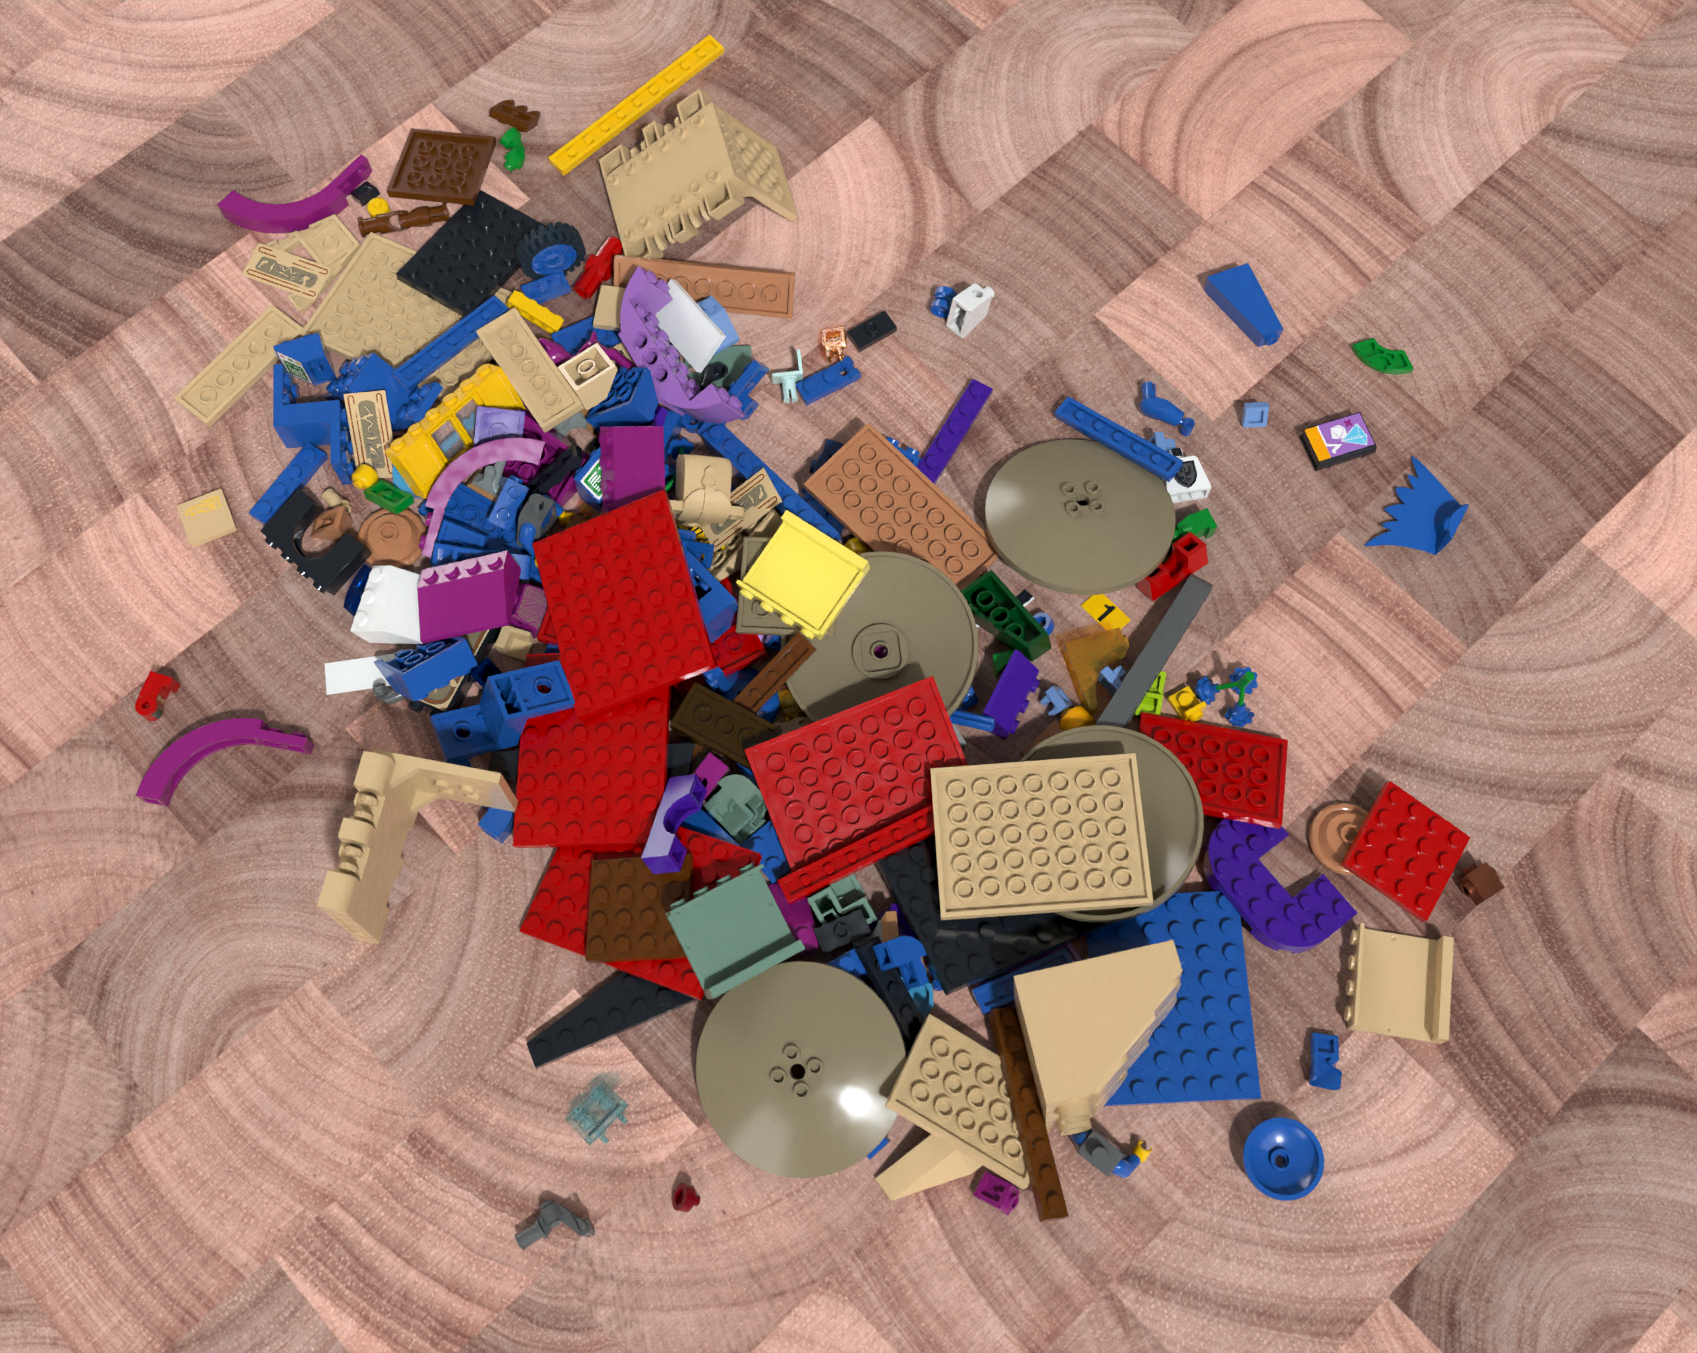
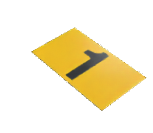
[1081,594,1131,636]

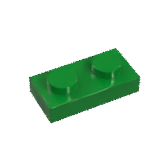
[363,479,414,515]

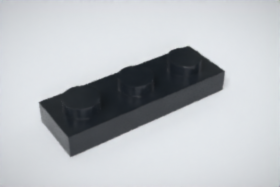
[525,442,584,501]

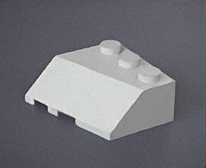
[350,565,423,644]

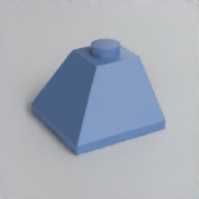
[697,295,739,356]

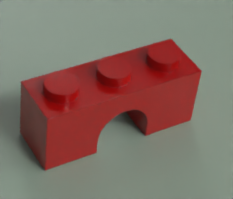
[1137,532,1208,601]

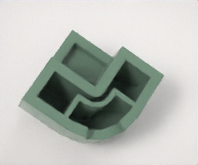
[704,774,767,844]
[807,873,878,925]

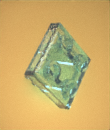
[565,1080,629,1145]

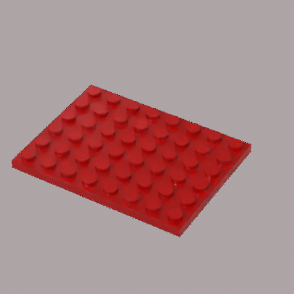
[532,490,717,720]
[513,653,671,848]
[744,676,968,873]
[519,826,762,1000]

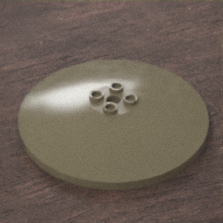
[984,439,1175,595]
[781,551,979,722]
[1019,725,1204,923]
[696,961,907,1178]

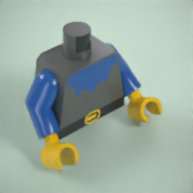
[517,494,578,568]
[1070,1118,1152,1178]

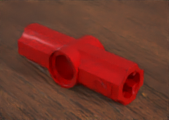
[573,236,624,300]

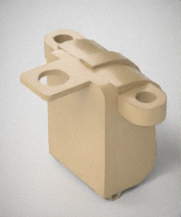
[670,454,744,528]

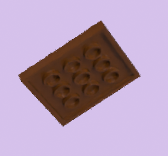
[386,128,496,206]
[586,854,694,963]

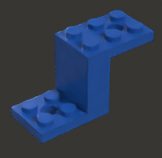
[324,353,444,432]
[273,364,356,485]
[686,550,738,694]
[430,660,575,763]

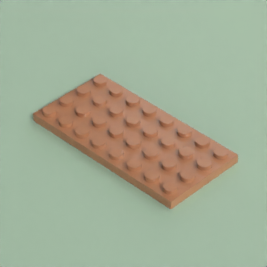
[803,422,1000,591]

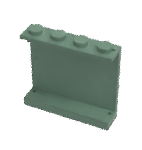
[665,863,805,999]

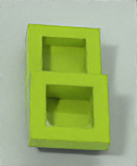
[1134,671,1166,716]

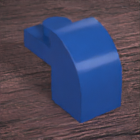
[478,806,515,844]
[873,936,929,990]

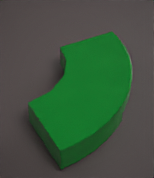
[1351,338,1414,375]

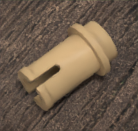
[322,489,351,514]

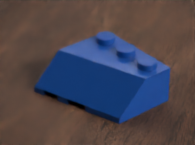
[586,367,658,432]
[374,636,478,701]

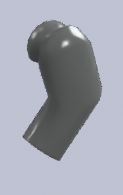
[372,682,404,705]

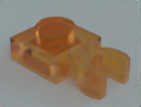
[822,326,847,363]
[563,502,594,531]

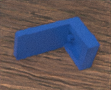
[487,475,529,530]

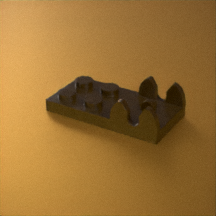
[670,682,783,771]

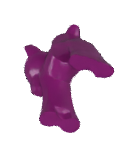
[537,332,637,370]

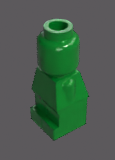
[1169,508,1218,550]

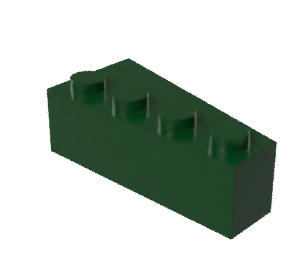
[961,570,1052,662]

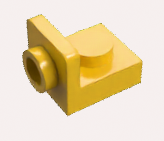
[1167,686,1207,722]

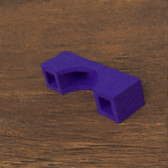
[641,774,707,874]

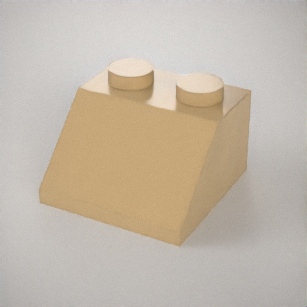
[557,343,618,411]

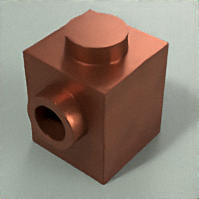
[1458,862,1505,906]

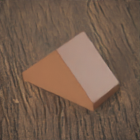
[311,506,353,542]

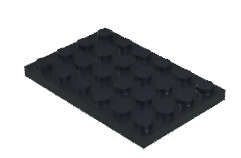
[396,190,547,317]

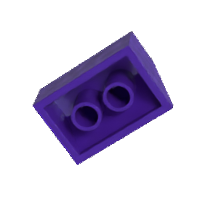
[983,650,1041,740]

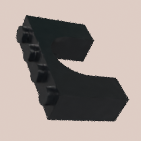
[260,488,372,595]

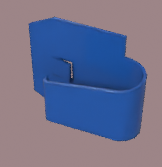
[1309,1067,1342,1091]

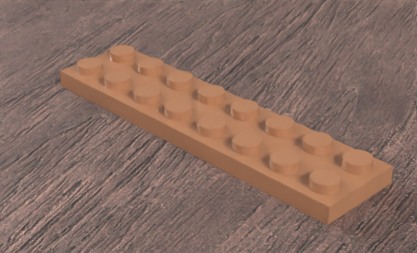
[614,255,795,319]

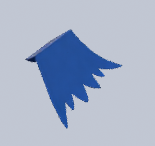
[1364,456,1469,555]

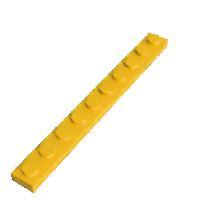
[548,34,724,176]

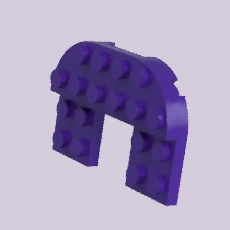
[1203,819,1357,954]

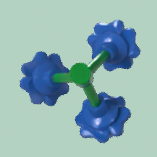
[1194,667,1258,727]

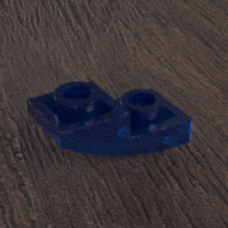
[343,564,371,617]

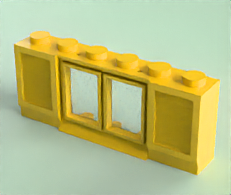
[385,363,526,499]

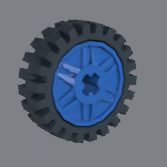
[516,222,586,280]

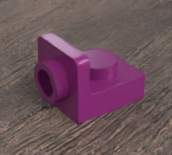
[973,1171,1020,1216]

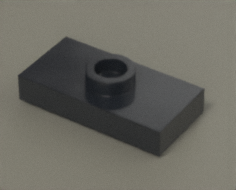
[847,311,897,353]
[813,908,871,954]

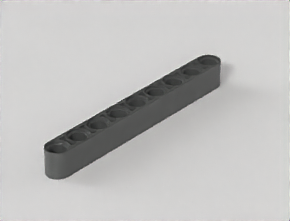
[1095,574,1213,728]

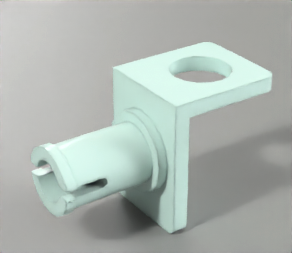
[772,349,803,403]

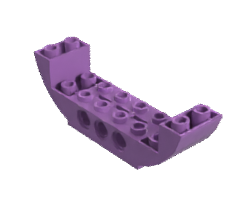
[618,266,745,424]

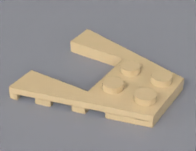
[250,214,361,315]

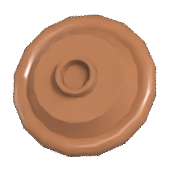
[357,508,427,569]
[1309,803,1369,876]

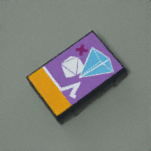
[1299,412,1377,471]

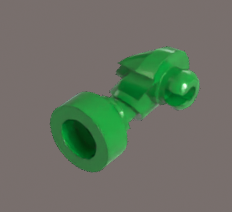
[499,127,526,172]

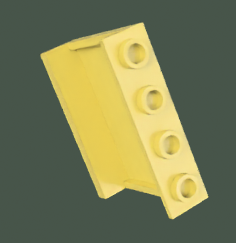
[736,510,870,641]

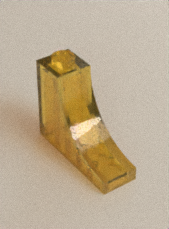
[1062,627,1129,715]

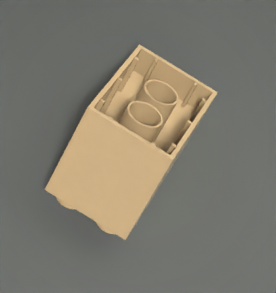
[1014,940,1182,1136]

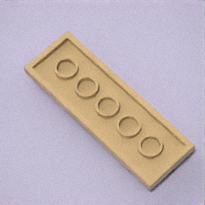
[174,304,303,428]
[476,307,584,433]

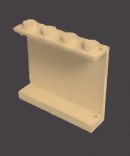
[1344,923,1454,1044]

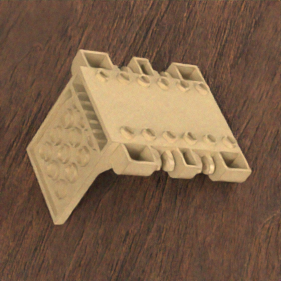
[599,88,799,259]
[317,749,518,944]

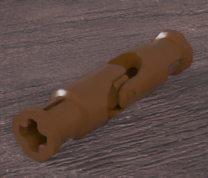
[357,203,450,238]

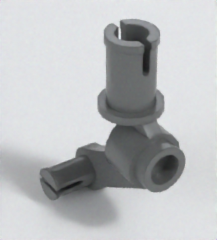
[515,1200,595,1250]

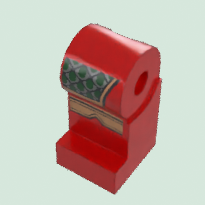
[135,671,180,721]

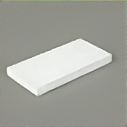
[655,279,726,372]

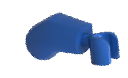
[1139,381,1195,436]

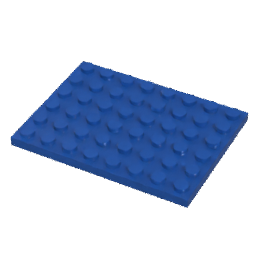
[1086,891,1261,1107]

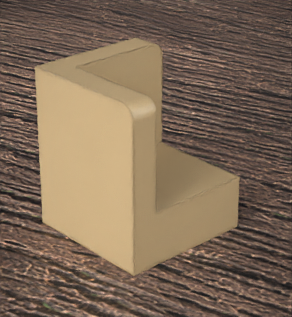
[495,626,534,662]

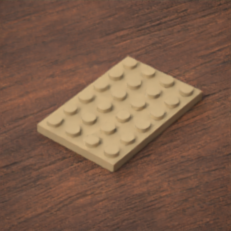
[885,1014,1051,1189]

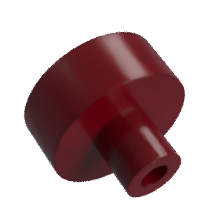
[672,1183,700,1213]

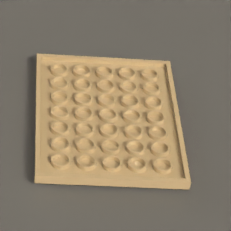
[300,232,513,401]
[930,753,1153,920]

